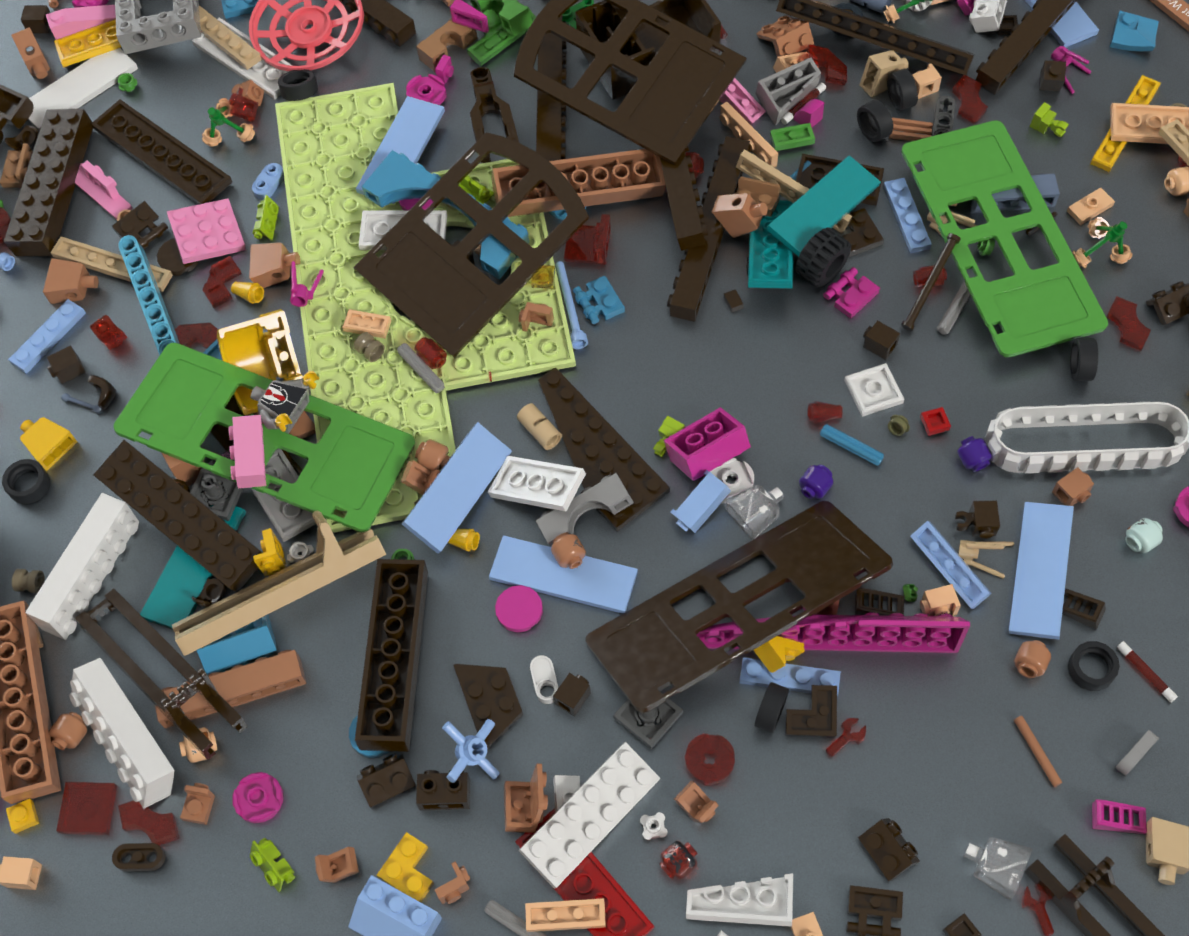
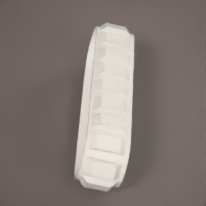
[984,402,1189,474]

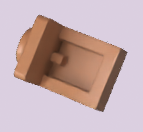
[230,79,264,107]
[519,302,554,332]
[401,460,440,495]
[674,781,719,823]
[315,847,359,883]
[435,861,470,904]

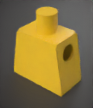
[20,417,77,471]

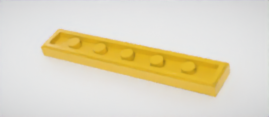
[1090,75,1161,172]

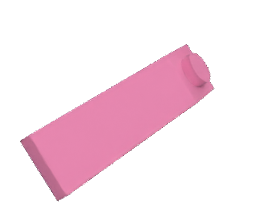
[46,5,116,40]
[719,78,766,125]

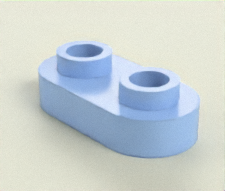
[252,163,284,200]

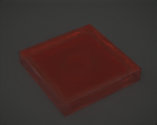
[56,782,117,835]

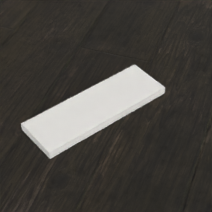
[192,17,293,100]
[28,48,138,132]

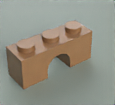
[416,18,478,72]

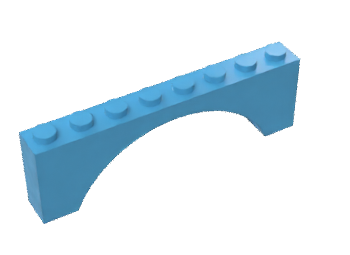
[361,150,529,280]

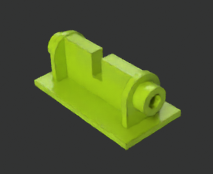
[459,175,494,204]
[252,195,279,241]
[250,838,295,892]

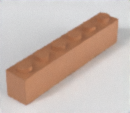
[155,650,307,729]

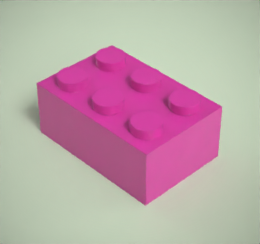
[664,407,751,481]

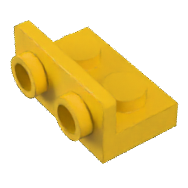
[253,528,287,576]

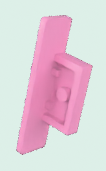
[75,160,132,220]

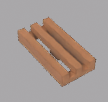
[889,117,933,141]

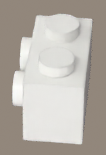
[969,0,1007,33]

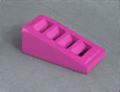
[450,0,489,33]
[1092,799,1147,835]

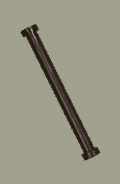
[901,233,961,331]

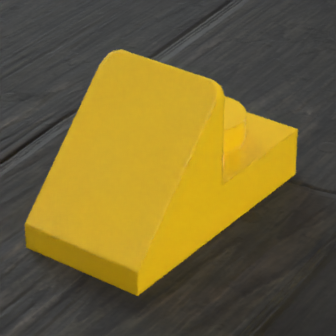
[754,636,805,673]

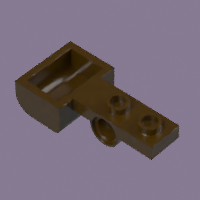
[0,84,34,144]

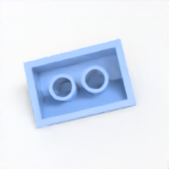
[348,875,442,936]

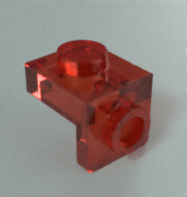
[229,87,258,122]
[90,315,128,350]

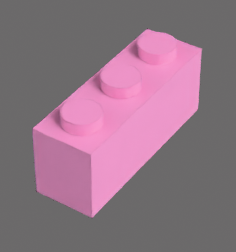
[229,415,266,489]

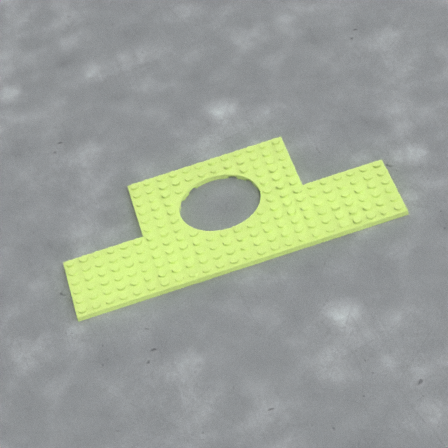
[275,83,576,533]

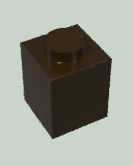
[21,5,51,33]
[1039,60,1066,92]
[863,320,900,360]
[47,345,86,384]
[553,672,591,717]

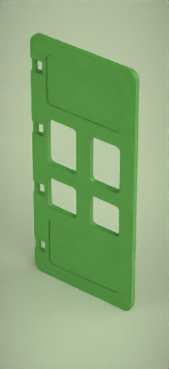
[901,120,1108,357]
[114,343,415,532]

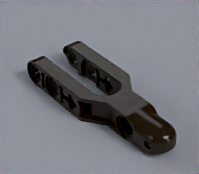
[470,67,519,164]

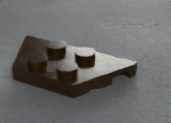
[453,664,523,751]

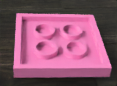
[167,199,246,264]

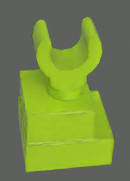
[1029,102,1069,137]
[653,415,685,457]

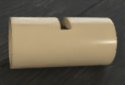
[517,403,562,450]

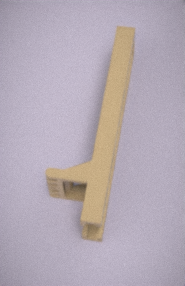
[172,510,386,656]

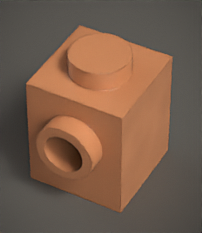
[1052,467,1094,506]

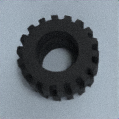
[795,227,851,287]

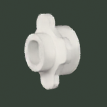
[287,541,314,563]
[640,812,667,840]

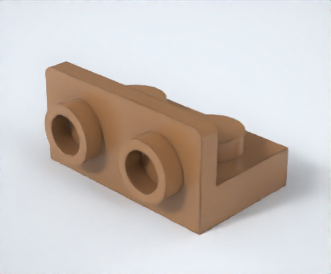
[0,143,33,188]
[735,176,780,217]

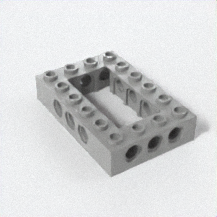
[115,0,201,55]

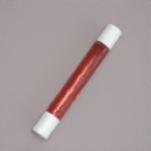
[781,82,826,125]
[1116,641,1178,703]

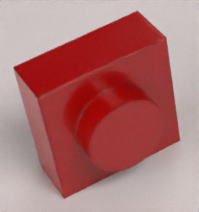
[920,407,951,436]

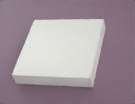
[844,363,905,417]

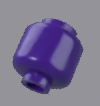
[957,436,992,472]
[799,464,834,499]

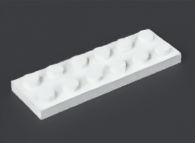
[518,742,661,889]

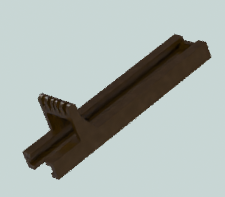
[75,588,247,760]
[1025,834,1165,936]

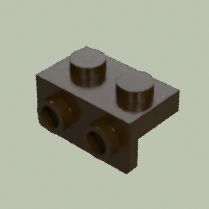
[1146,281,1189,325]
[357,754,416,808]
[858,818,920,881]

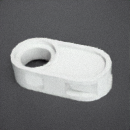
[530,655,558,704]

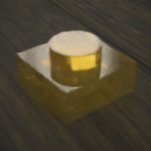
[531,265,555,289]

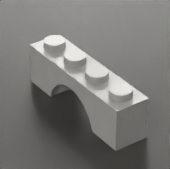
[536,473,634,547]

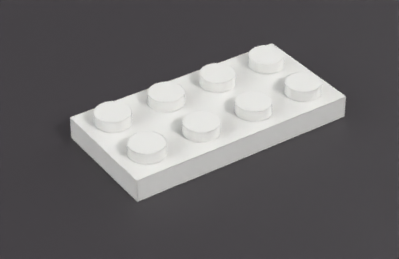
[359,210,447,250]
[488,456,586,512]

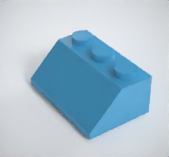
[196,614,277,675]

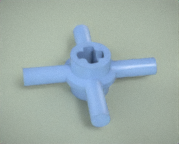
[442,719,500,783]

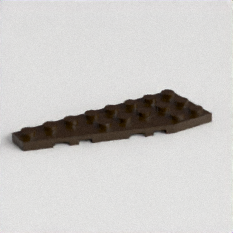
[538,368,670,532]

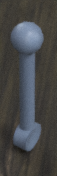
[61,393,103,414]

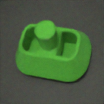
[903,584,918,602]

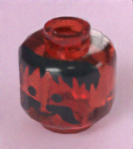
[659,840,698,880]

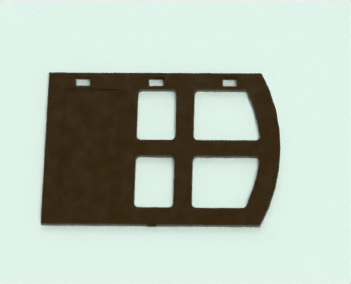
[514,0,747,165]
[353,132,589,358]

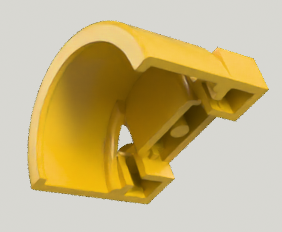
[217,309,303,415]

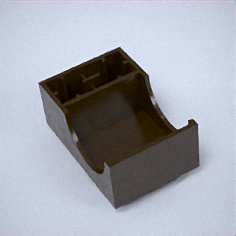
[575,0,721,100]

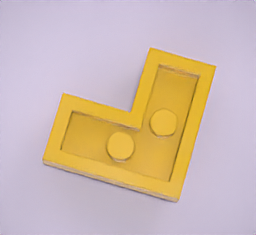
[377,832,434,902]

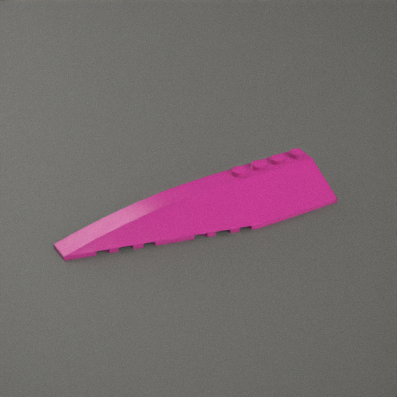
[697,613,970,653]

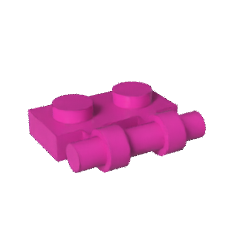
[823,267,880,319]

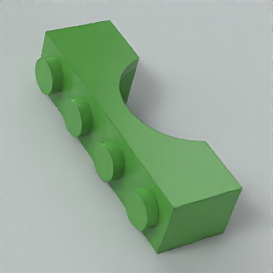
[470,0,533,37]

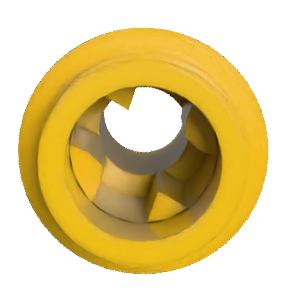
[231,281,264,304]
[448,529,480,552]

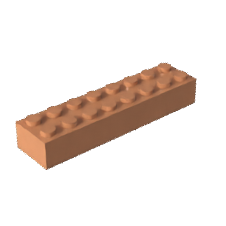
[491,149,666,217]
[0,600,61,804]

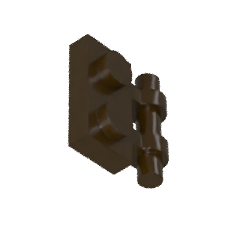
[112,201,168,250]
[846,885,903,936]

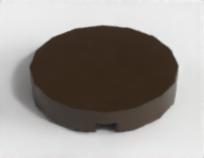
[157,238,199,276]

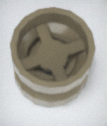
[354,332,385,362]
[12,569,45,593]

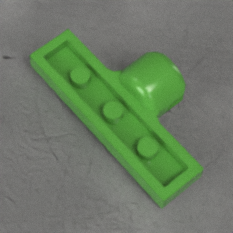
[467,9,536,67]

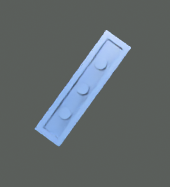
[883,178,932,254]
[8,299,86,374]
[910,521,992,609]
[740,657,841,697]

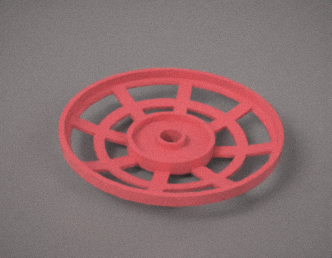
[249,0,364,71]

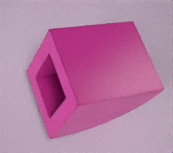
[794,99,824,128]

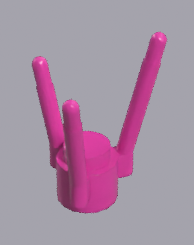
[1051,46,1091,94]
[290,261,324,307]

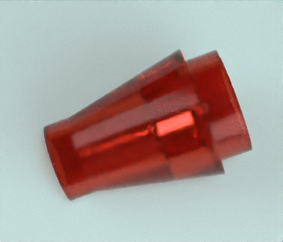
[807,401,843,423]

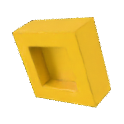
[6,798,39,834]

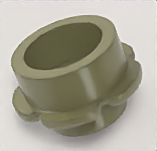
[888,415,910,436]

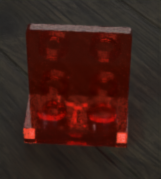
[564,214,611,265]

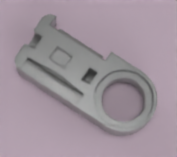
[1115,730,1159,776]

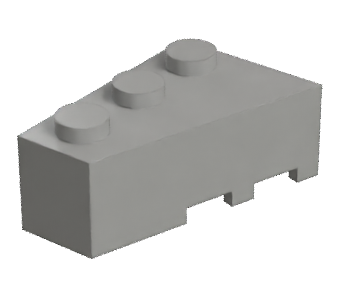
[755,58,821,126]

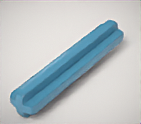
[820,424,884,465]

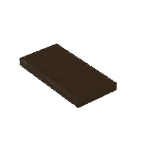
[796,153,884,206]

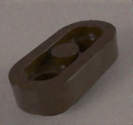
[112,843,165,871]

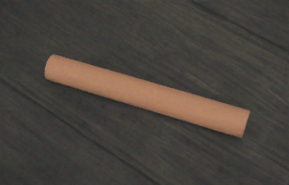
[1014,716,1063,787]

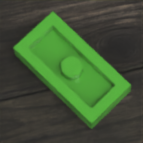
[770,123,815,151]

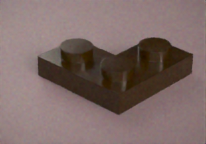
[842,208,884,258]
[786,685,837,737]

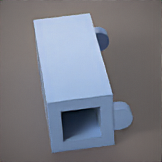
[671,470,731,533]

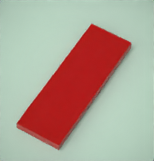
[515,808,655,936]

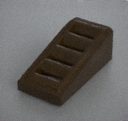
[855,588,904,616]
[1062,588,1106,629]

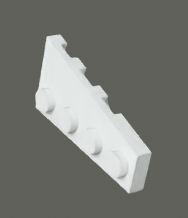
[686,873,793,927]

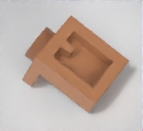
[180,783,215,825]

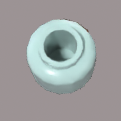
[1125,518,1163,553]

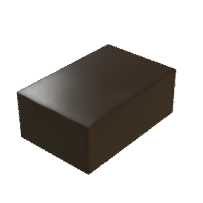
[723,289,744,313]

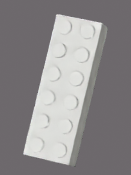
[25,493,139,640]
[69,658,175,809]

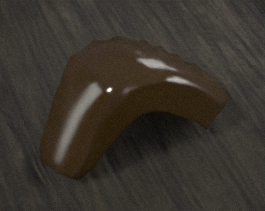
[5,125,39,151]
[88,375,116,410]
[192,579,227,608]

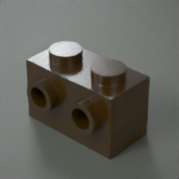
[416,770,470,810]

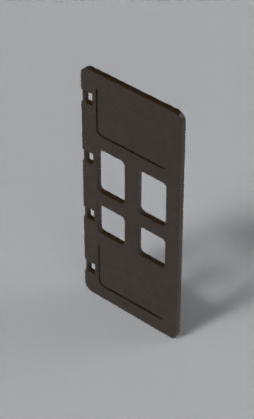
[585,501,893,713]

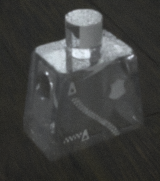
[726,485,784,540]
[964,837,1032,900]

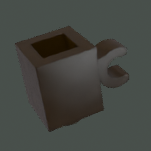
[955,500,1000,539]

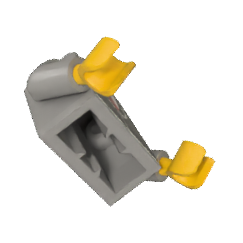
[251,371,320,434]

